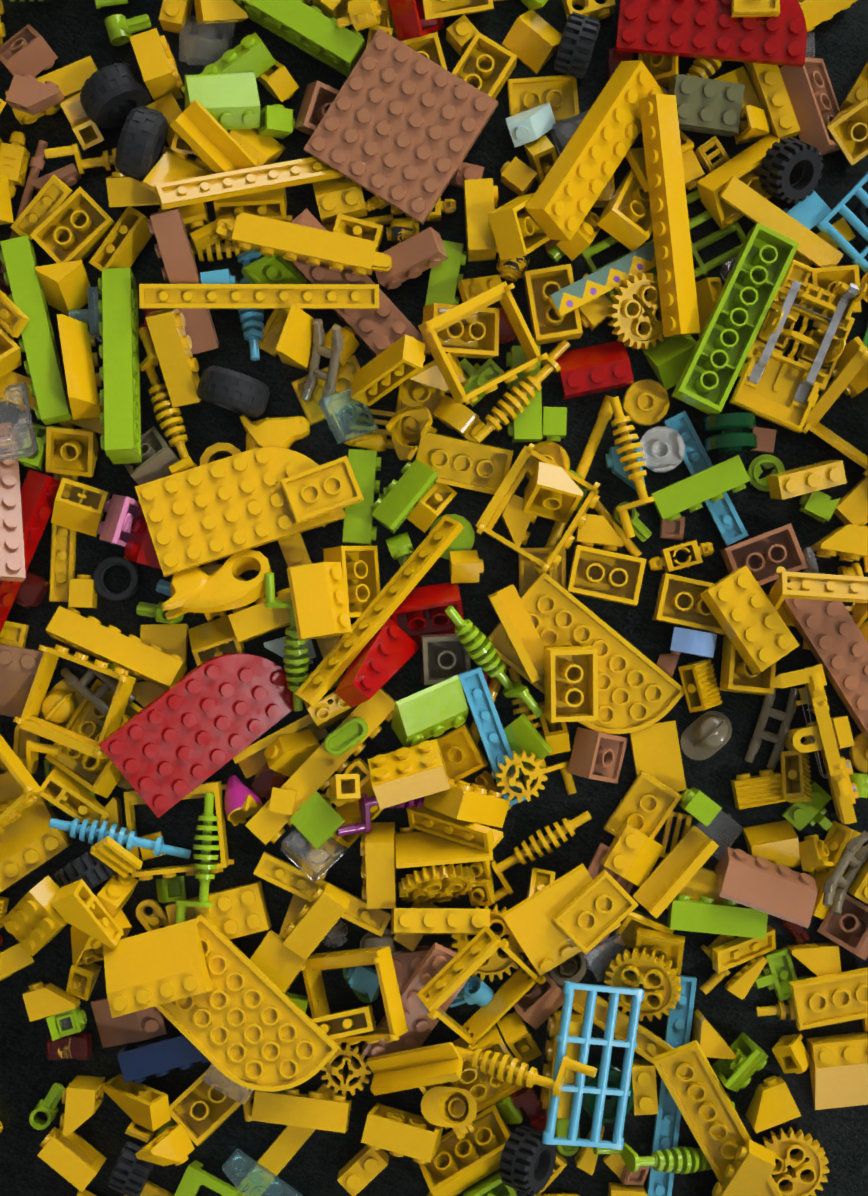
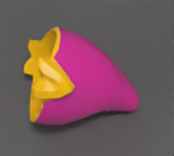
[224,775,263,826]

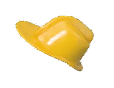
[39,679,84,728]
[421,1086,477,1128]

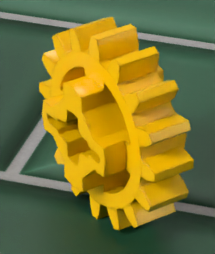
[495,750,548,803]
[321,1044,372,1096]

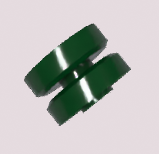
[703,413,758,453]
[582,1062,634,1123]

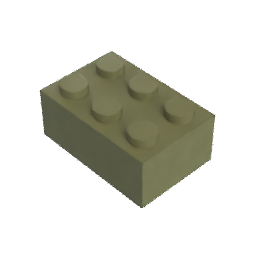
[668,74,745,137]

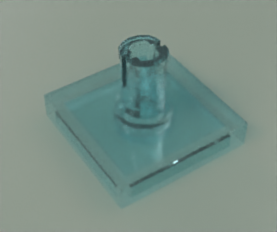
[69,286,103,343]
[318,389,378,444]

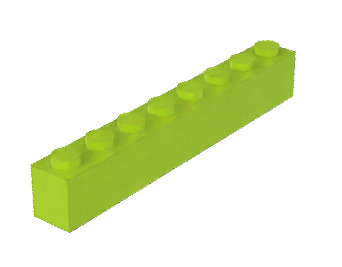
[0,235,73,425]

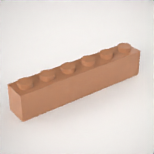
[147,207,219,355]

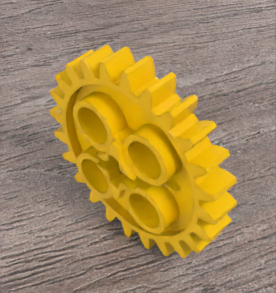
[607,272,664,350]
[398,864,476,905]
[451,904,524,982]
[604,947,682,1021]
[760,1127,829,1196]

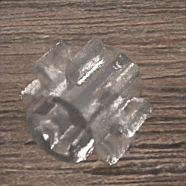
[322,919,348,949]

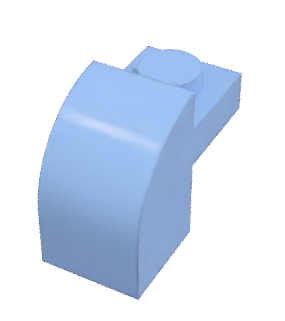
[670,627,717,658]

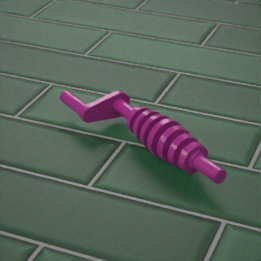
[335,793,425,837]

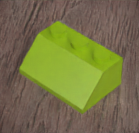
[185,72,260,130]
[371,459,439,534]
[391,675,469,748]

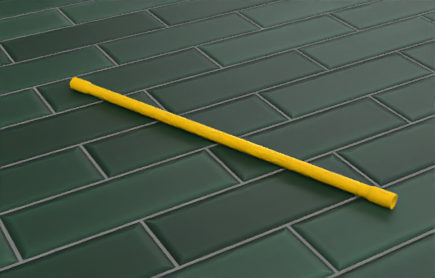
[470,395,613,744]

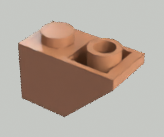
[5,74,65,115]

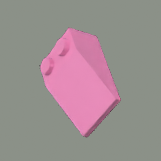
[98,494,139,547]

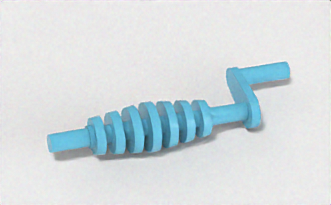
[238,249,264,361]
[49,818,191,859]

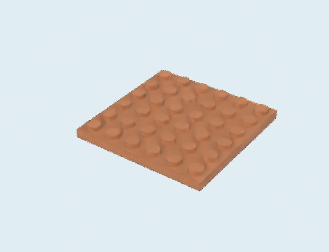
[304,28,498,225]

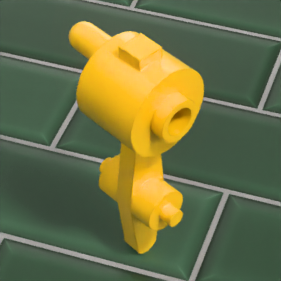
[336,0,382,31]

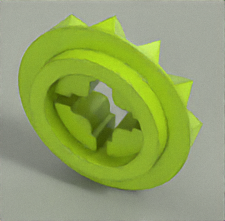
[748,454,785,492]

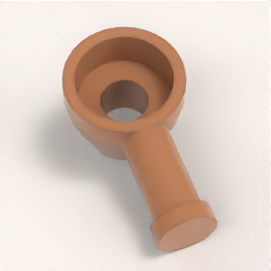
[657,651,681,678]

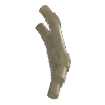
[300,319,344,409]
[61,650,136,716]
[744,688,799,770]
[822,830,868,915]

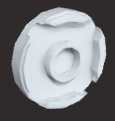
[640,426,685,473]

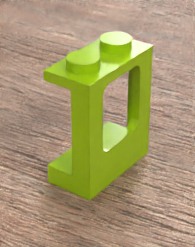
[174,1160,244,1196]

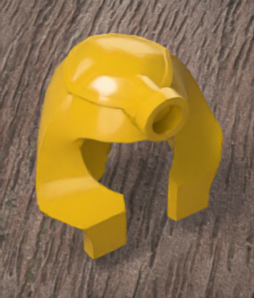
[385,406,437,461]

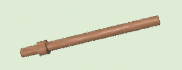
[0,140,48,274]

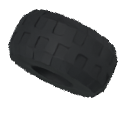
[80,63,151,129]
[115,106,168,181]
[197,366,270,418]

